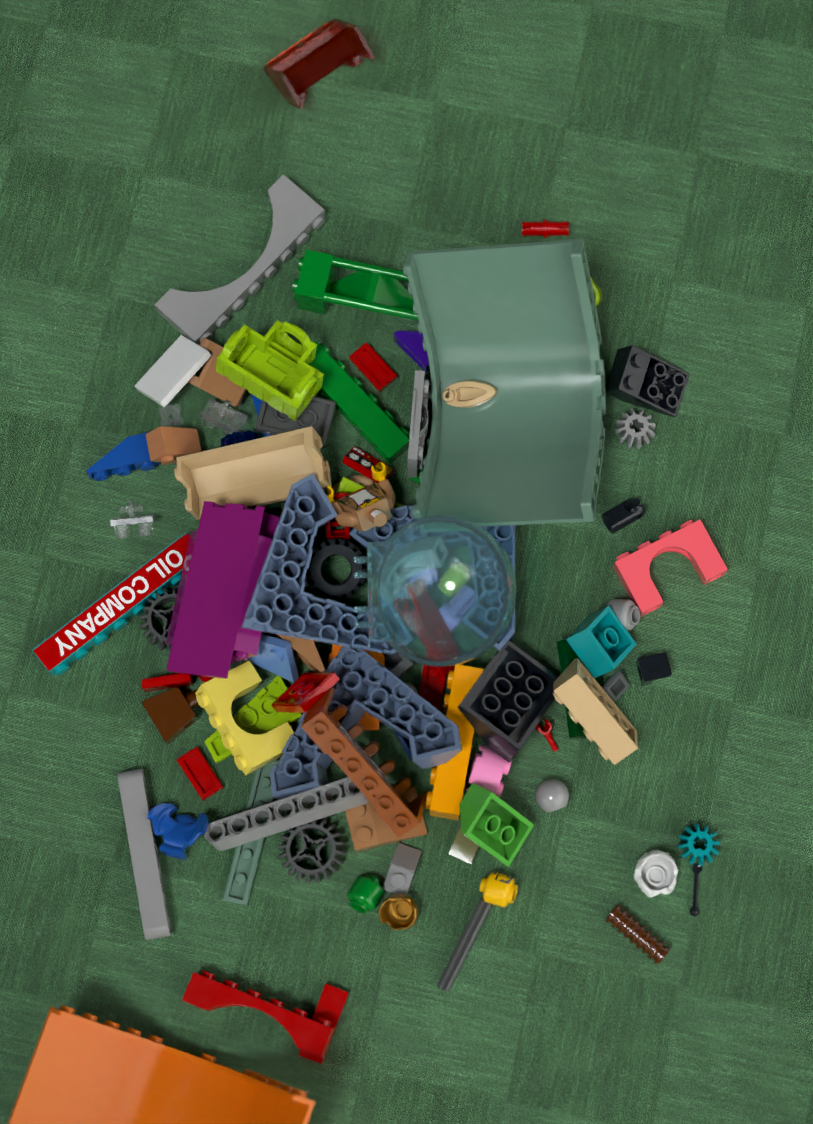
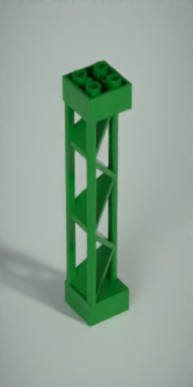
[292,249,419,321]

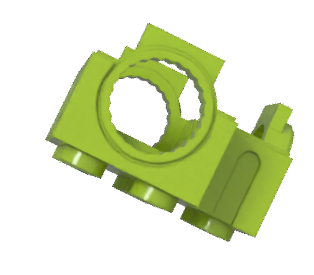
[216,320,324,421]

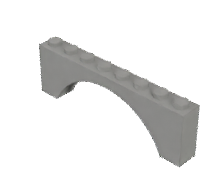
[155,174,325,345]

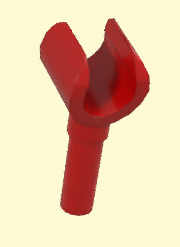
[535,717,558,752]

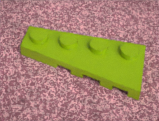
[204,675,301,764]

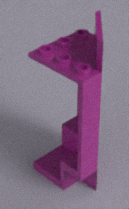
[166,501,280,679]

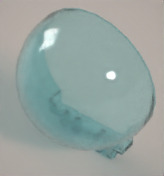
[354,515,517,667]

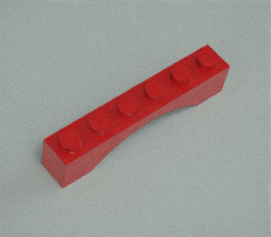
[182,970,335,1058]

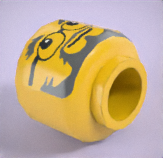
[479,872,518,907]

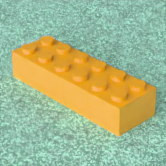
[426,664,484,821]

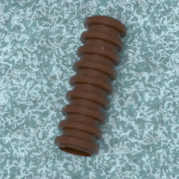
[606,904,670,964]

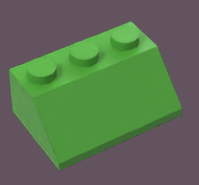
[460,783,534,867]

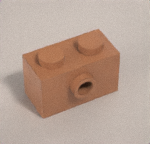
[145,426,201,465]

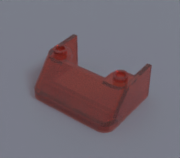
[263,19,375,109]

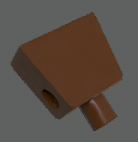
[141,687,199,745]

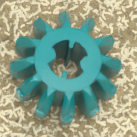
[677,823,720,866]

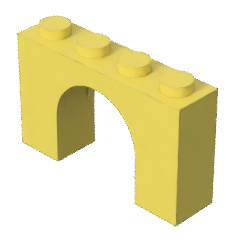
[195,660,294,776]

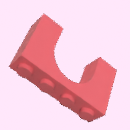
[613,520,728,617]

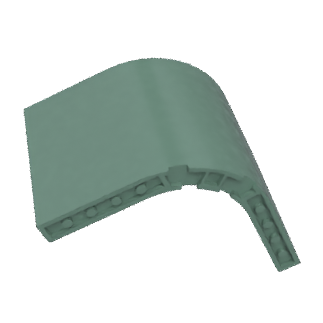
[403,239,606,529]

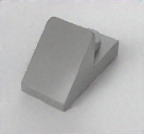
[383,843,422,894]

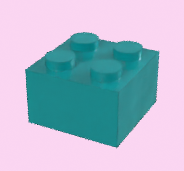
[566,605,637,679]

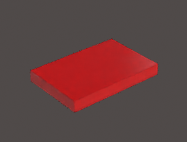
[271,673,340,713]

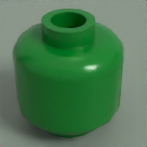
[347,875,384,914]

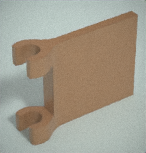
[188,337,246,408]

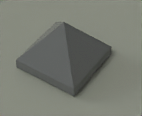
[602,670,630,702]

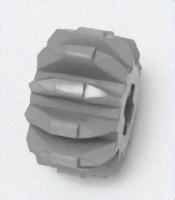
[615,408,656,450]

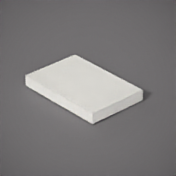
[134,335,212,407]

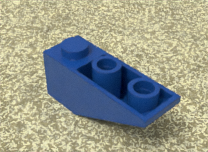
[87,432,160,481]

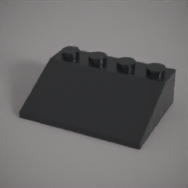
[458,641,558,762]

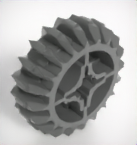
[140,587,178,653]
[278,819,345,884]

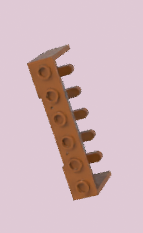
[301,687,427,837]

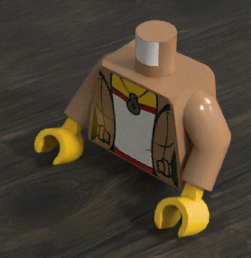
[326,462,396,532]

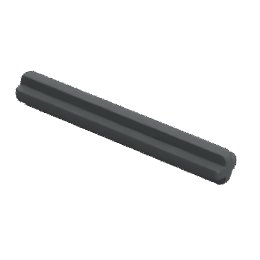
[437,899,491,992]

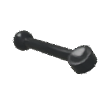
[690,864,702,916]

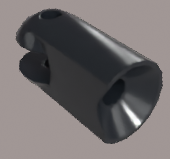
[601,497,645,534]

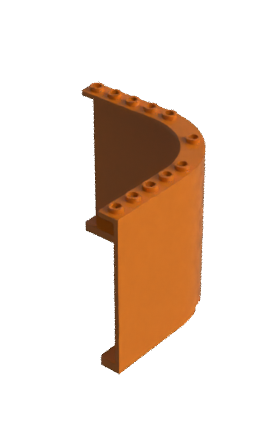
[7,1005,315,1124]

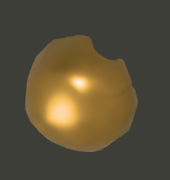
[378,893,419,930]

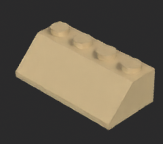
[553,657,638,765]

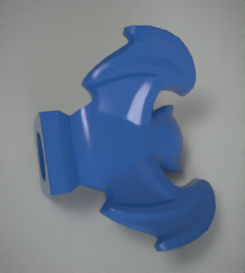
[147,803,209,861]

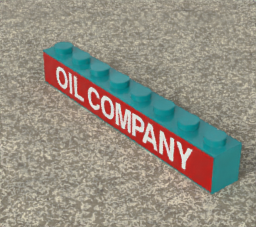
[32,532,190,677]

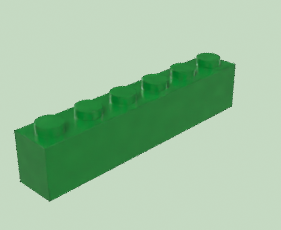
[309,340,410,465]

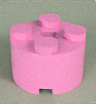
[464,744,512,798]

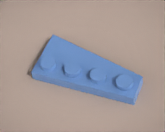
[247,634,299,683]

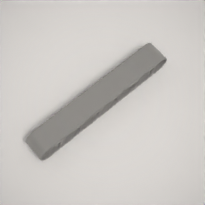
[118,768,171,941]
[204,777,369,851]

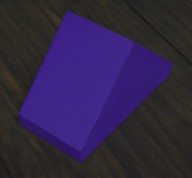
[394,331,430,374]

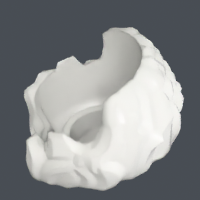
[633,850,678,898]

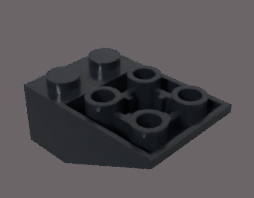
[605,345,689,417]

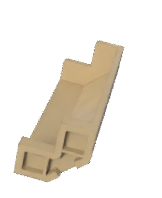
[174,426,331,520]

